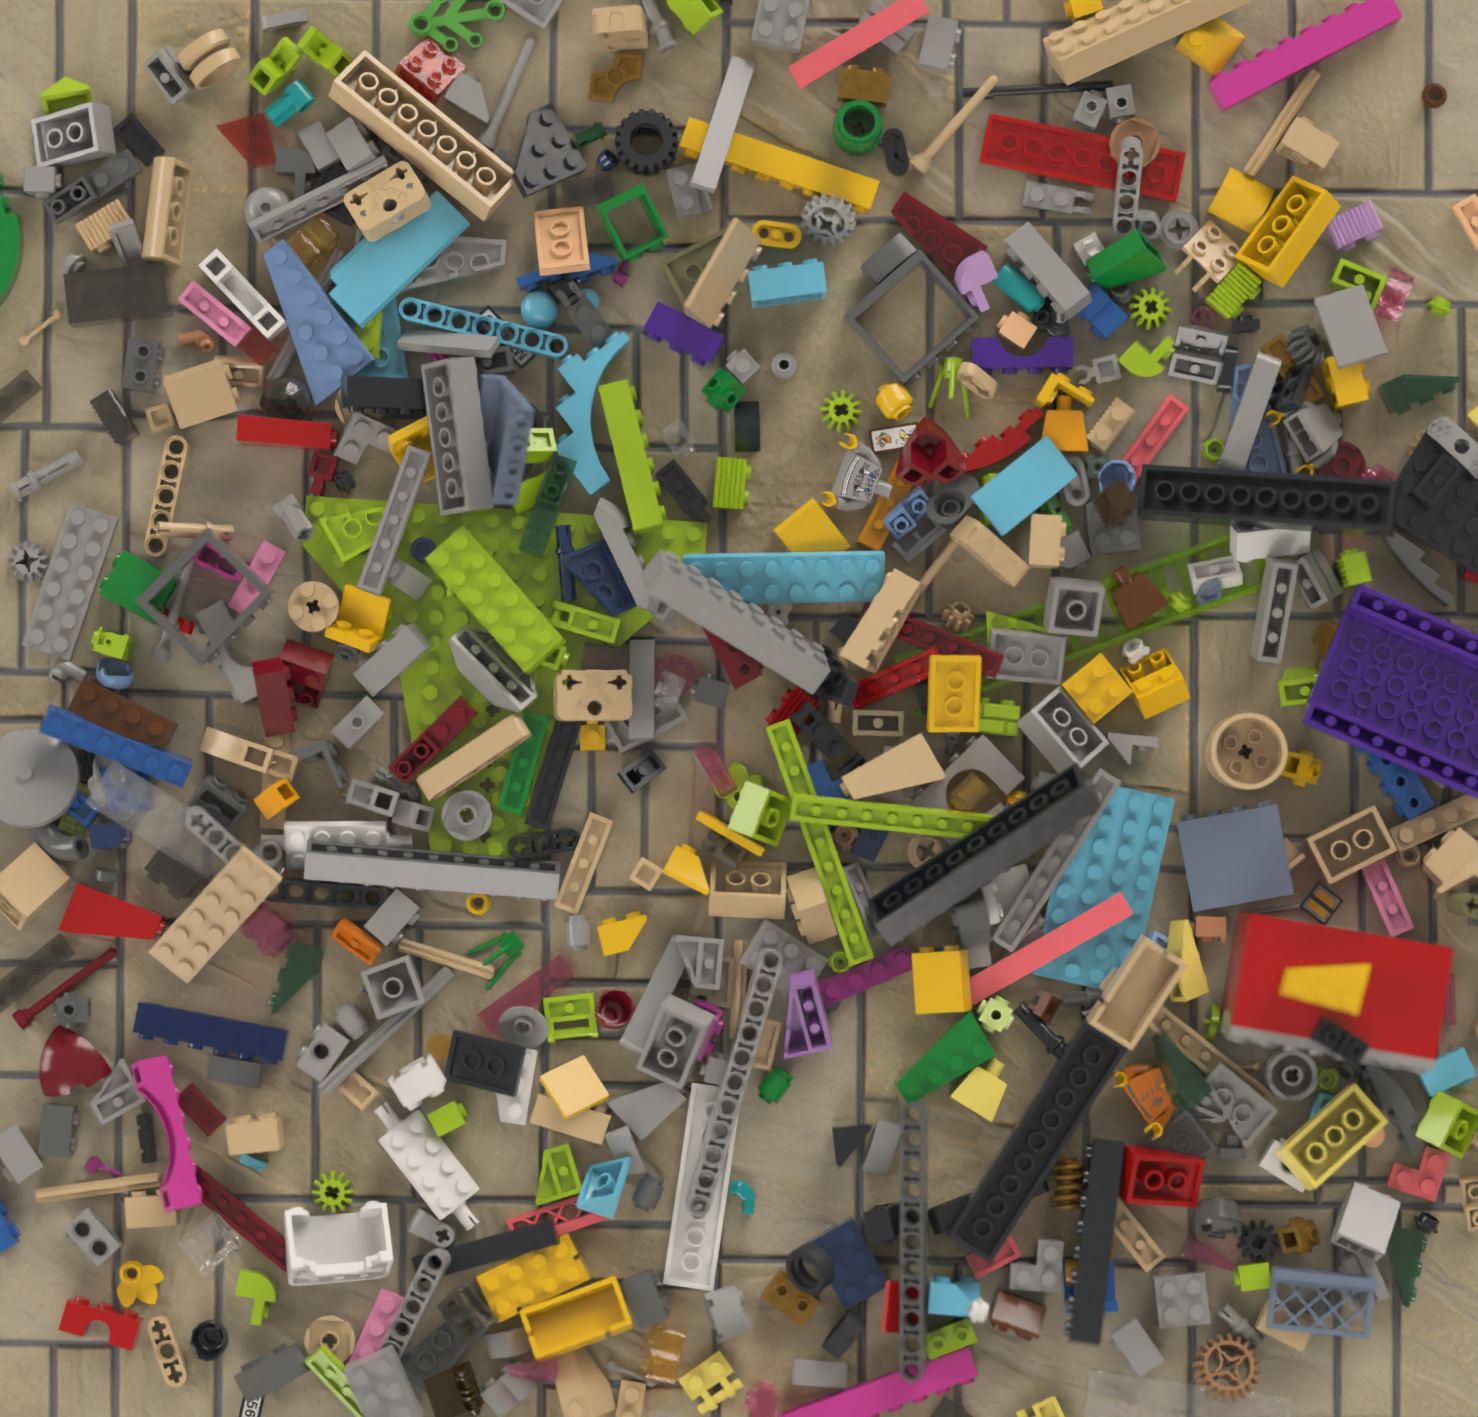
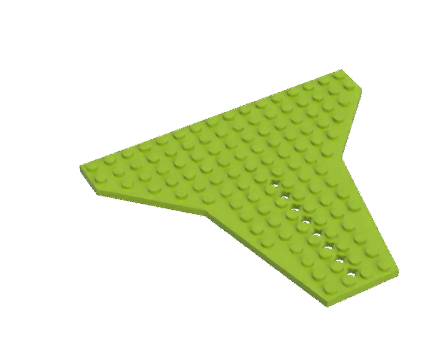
[303,496,708,859]

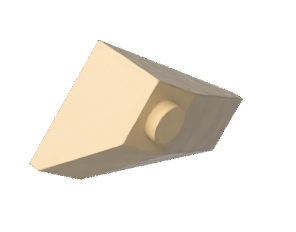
[549,1346,617,1417]

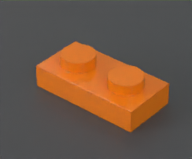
[330,917,384,966]

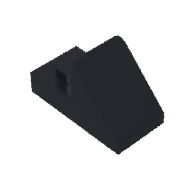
[617,749,667,794]

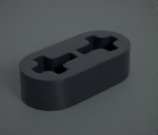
[882,128,909,177]
[1216,345,1238,394]

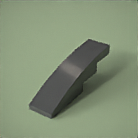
[1381,532,1455,607]

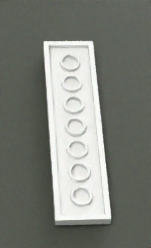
[663,1082,739,1291]

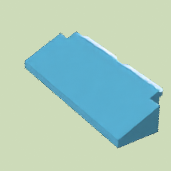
[329,190,470,328]

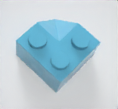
[927,1273,980,1317]

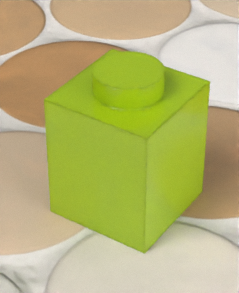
[427,1099,469,1138]
[1232,1261,1271,1292]

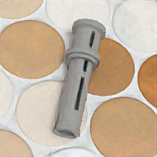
[638,0,678,54]
[8,449,84,502]

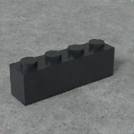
[341,375,427,416]

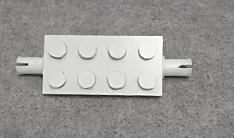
[260,821,413,870]
[374,1101,480,1231]

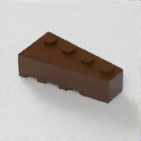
[67,677,178,746]

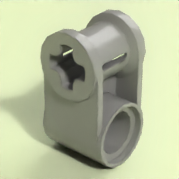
[406,1206,457,1247]

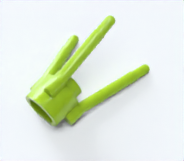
[928,357,971,419]

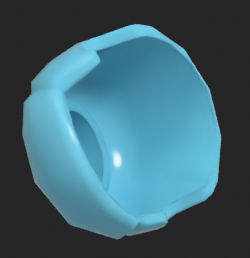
[521,289,558,329]

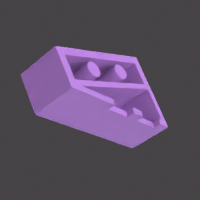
[783,968,833,1059]

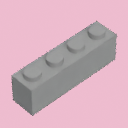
[1004,221,1092,320]
[1250,556,1299,664]

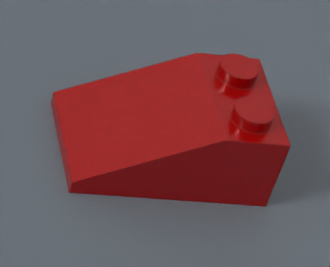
[1118,1145,1205,1208]

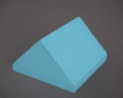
[576,1157,632,1219]

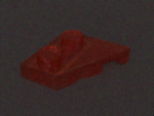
[217,113,276,169]

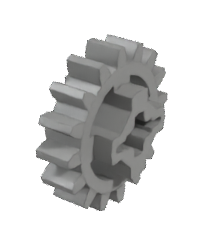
[801,192,857,246]

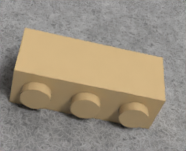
[529,1090,612,1145]

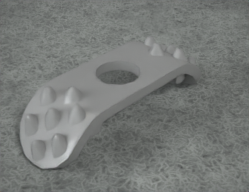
[1427,417,1478,479]

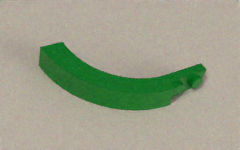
[0,172,23,306]

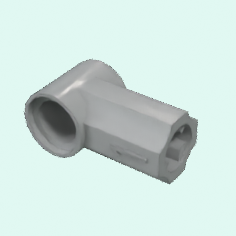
[272,493,316,543]

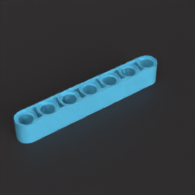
[399,298,569,360]

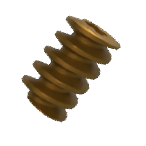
[1050,1156,1084,1209]

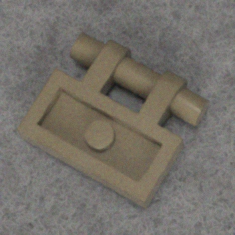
[687,956,734,1008]

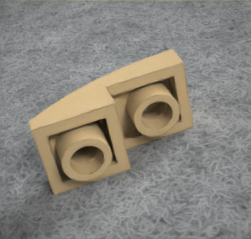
[1459,1175,1478,1232]

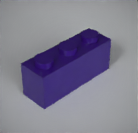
[644,301,725,367]

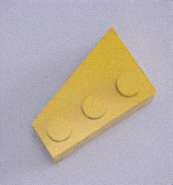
[1278,964,1371,1015]

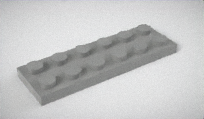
[22,502,119,661]

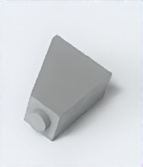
[607,1081,686,1141]

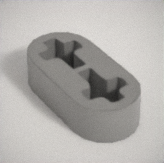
[259,9,308,32]

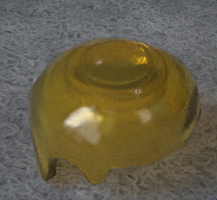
[1310,620,1339,659]

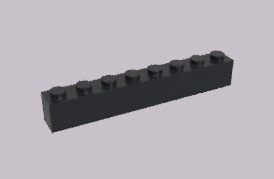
[1064,1138,1124,1347]

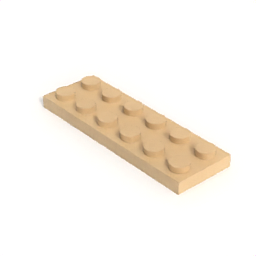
[148,845,283,984]

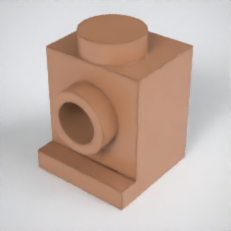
[1189,916,1226,942]

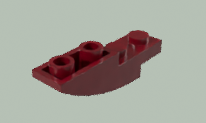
[388,695,479,785]

